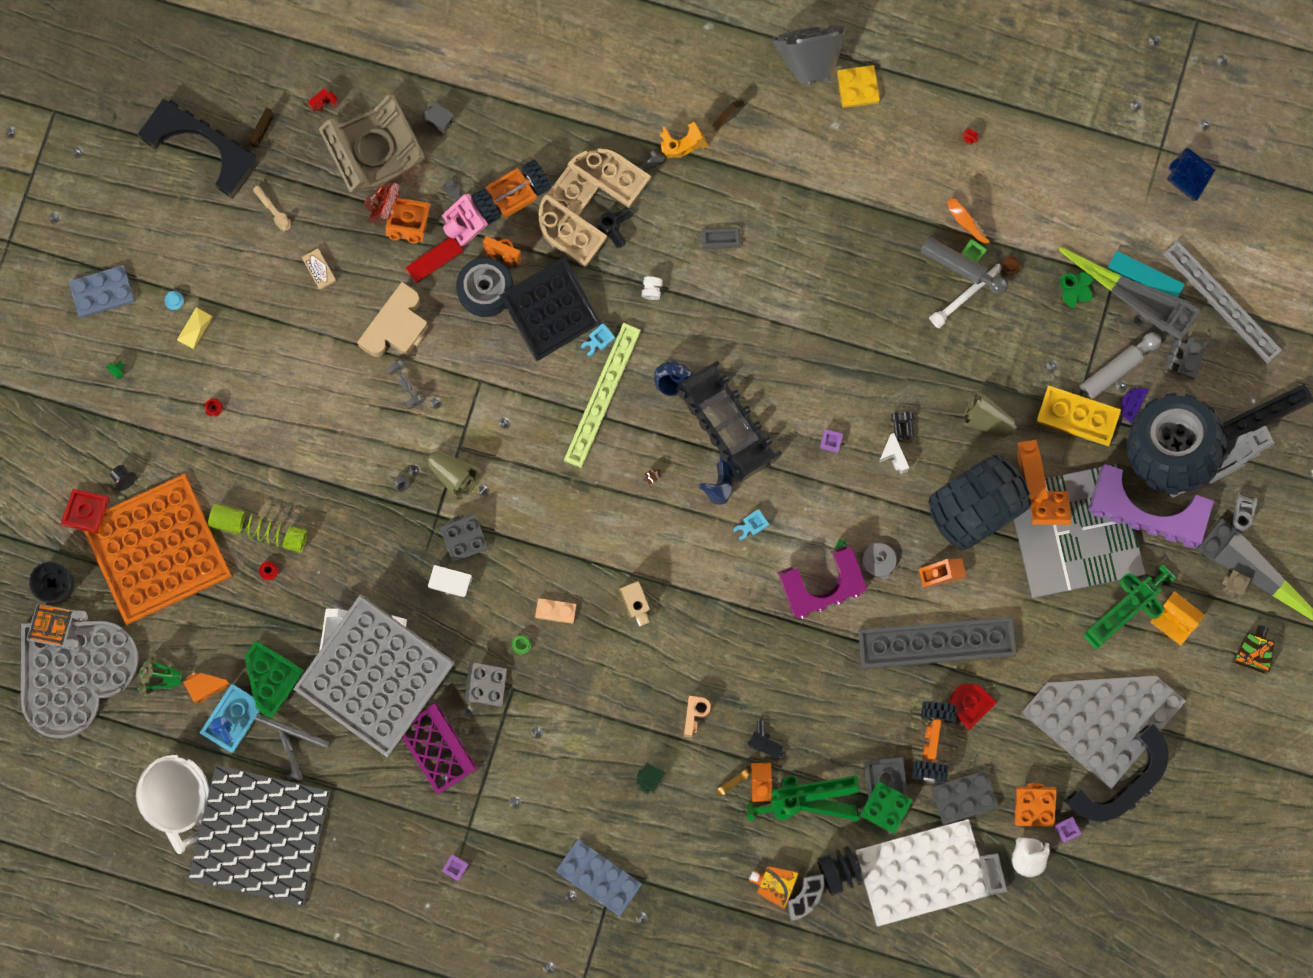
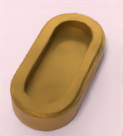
[715,768,750,796]

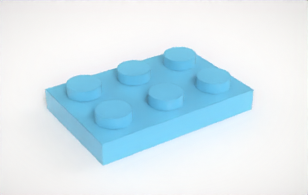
[200,684,260,754]

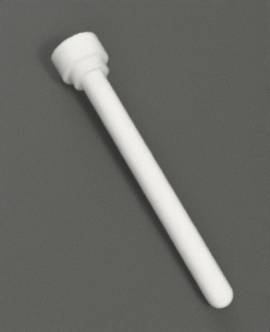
[929,264,1002,328]

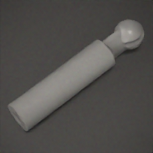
[1080,332,1161,400]

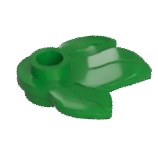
[1060,273,1094,308]

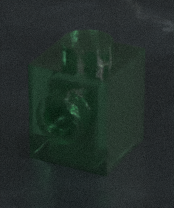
[635,763,665,795]

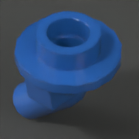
[210,717,233,744]

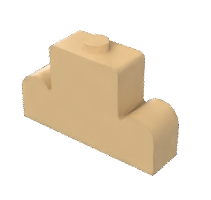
[357,282,428,357]

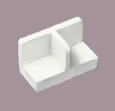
[428,565,472,597]

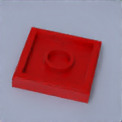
[61,489,110,534]

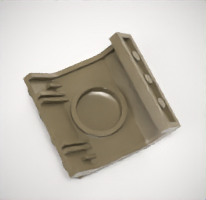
[319,94,425,193]

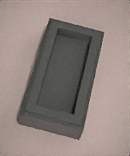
[701,228,740,249]

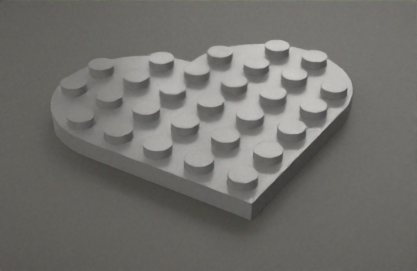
[21,621,139,739]

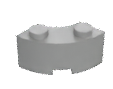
[787,875,824,922]

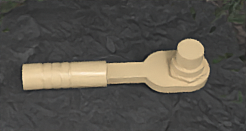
[253,185,291,231]

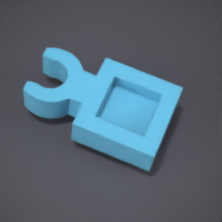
[581,323,616,357]
[733,509,769,541]

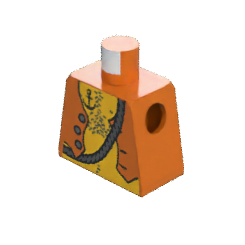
[749,866,798,909]

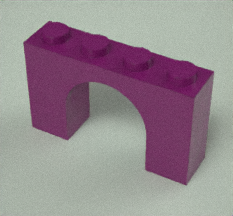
[777,544,867,619]

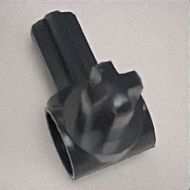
[598,207,633,248]

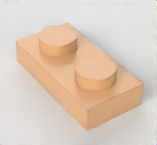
[535,598,576,624]

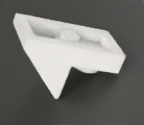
[879,433,909,474]

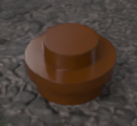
[1001,256,1021,275]
[643,468,661,485]

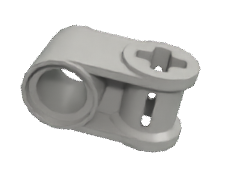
[1232,493,1257,533]

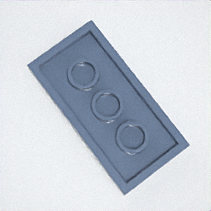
[556,839,642,917]

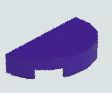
[1121,388,1148,423]

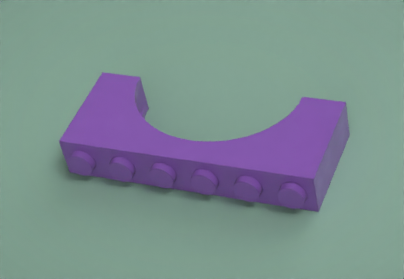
[1088,464,1214,548]

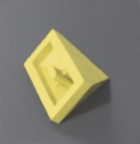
[177,308,213,349]

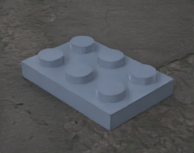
[69,265,135,318]

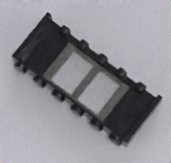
[676,360,782,482]

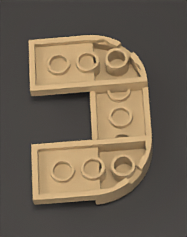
[539,149,651,268]

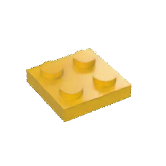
[837,65,880,108]

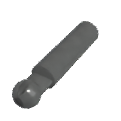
[920,236,1008,295]

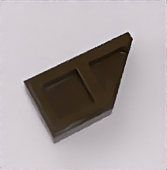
[712,100,746,130]

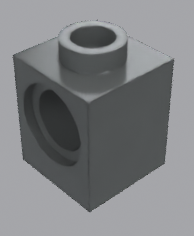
[424,102,455,134]

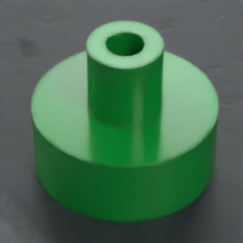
[105,361,125,380]

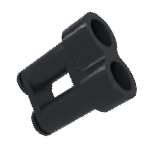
[891,412,914,440]

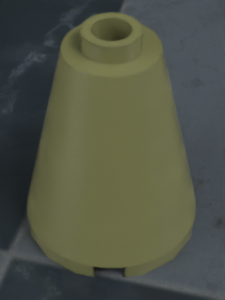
[961,391,1016,437]
[428,451,481,500]

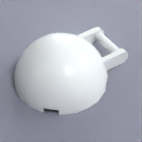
[136,755,210,854]

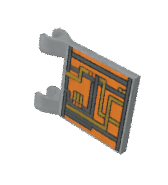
[27,603,88,651]

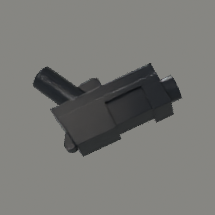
[748,721,784,761]

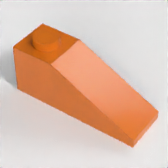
[1017,440,1048,501]

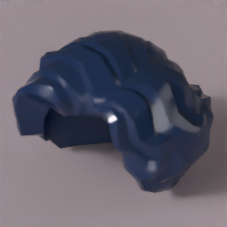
[653,361,693,396]

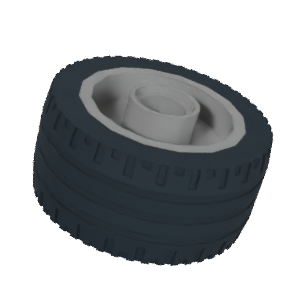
[456,257,514,317]

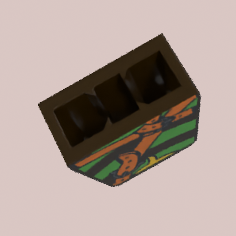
[1231,625,1274,674]

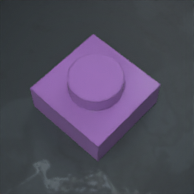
[820,429,843,453]
[1055,817,1081,844]
[442,855,469,882]

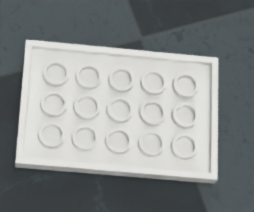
[855,819,990,927]

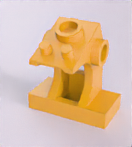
[660,122,709,158]

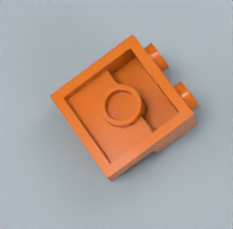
[386,197,430,244]

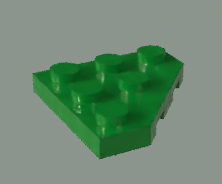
[245,640,304,719]

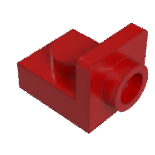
[307,88,338,112]

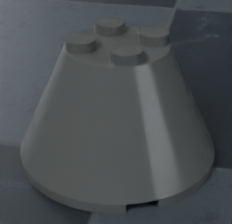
[771,25,846,85]

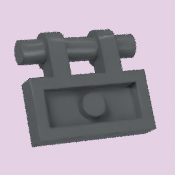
[1165,337,1207,380]

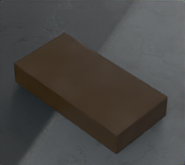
[249,107,274,148]

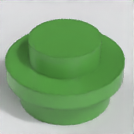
[512,635,531,655]

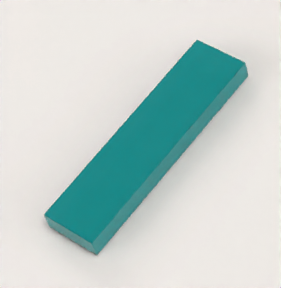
[1107,251,1184,297]

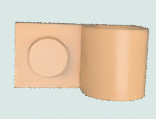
[684,696,711,737]

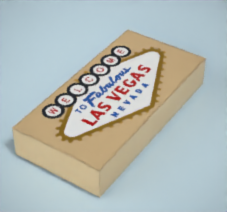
[301,249,337,291]

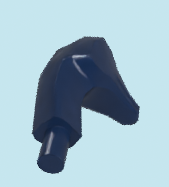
[699,452,733,505]

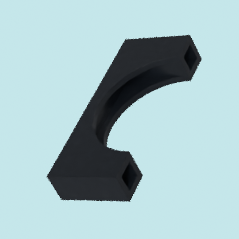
[137,98,258,199]

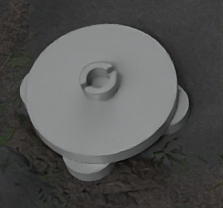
[861,542,898,579]

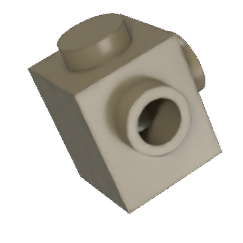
[1221,570,1251,599]

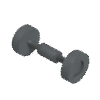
[387,360,425,409]

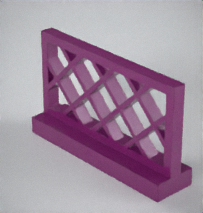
[402,704,479,795]

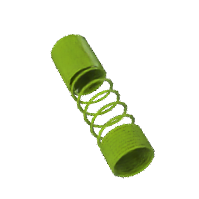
[208,503,307,553]

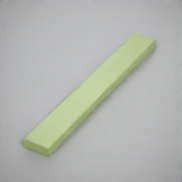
[564,323,641,468]

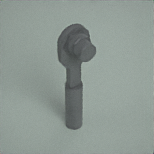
[638,150,665,170]
[444,179,461,201]
[278,730,303,782]

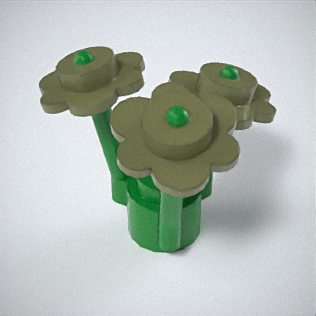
[137,653,181,699]

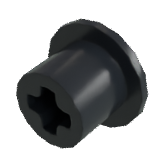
[110,465,137,491]

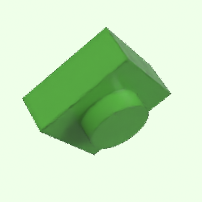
[960,239,987,263]

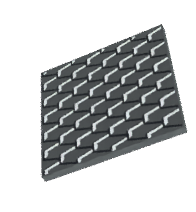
[188,765,330,906]

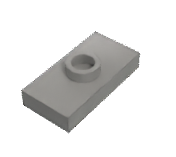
[979,853,1007,896]

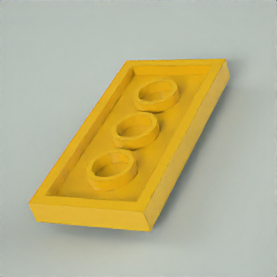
[1036,385,1121,447]

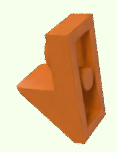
[751,763,772,802]

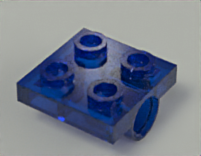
[1167,148,1215,201]

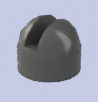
[393,475,410,492]

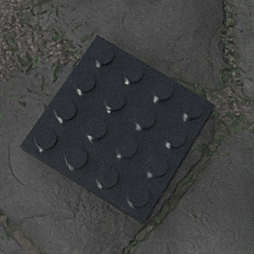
[498,257,601,361]

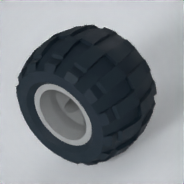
[1127,393,1227,495]
[928,454,1032,550]

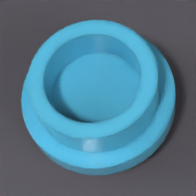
[165,291,184,310]

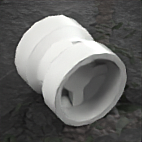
[641,277,662,300]

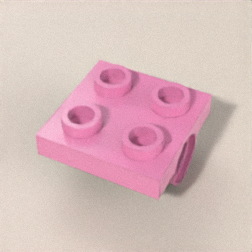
[442,193,488,246]

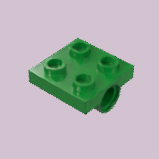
[860,781,913,834]

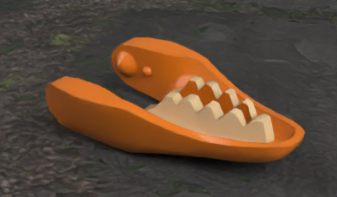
[947,198,990,243]

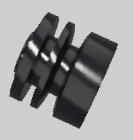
[29,562,75,605]
[817,846,863,896]

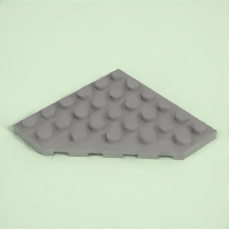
[1021,676,1186,789]

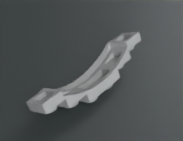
[1170,426,1275,498]

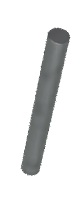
[255,713,330,749]

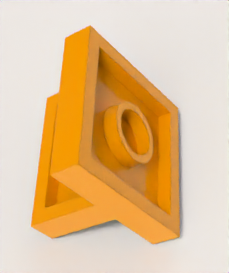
[1150,591,1205,646]

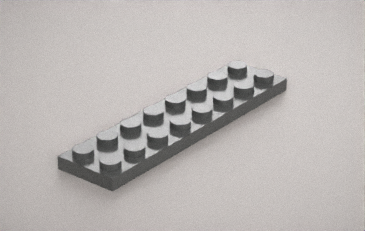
[858,617,1016,669]

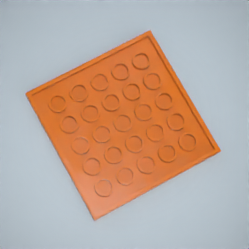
[83,474,232,626]

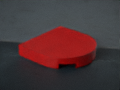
[950,683,997,730]

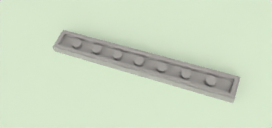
[1164,241,1282,364]

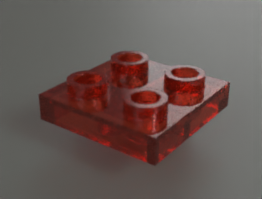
[364,182,400,224]

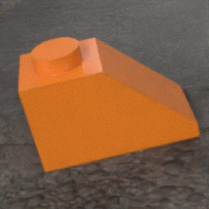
[919,558,966,588]
[183,673,230,705]

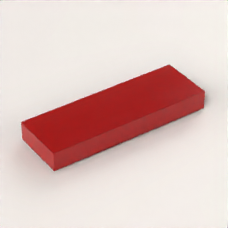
[405,237,463,284]

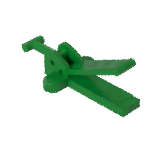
[1083,564,1177,650]
[746,775,860,821]

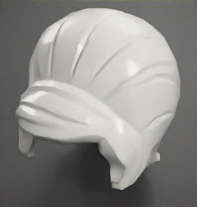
[1012,837,1049,877]

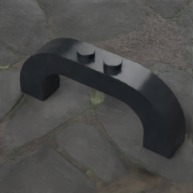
[1063,722,1169,821]

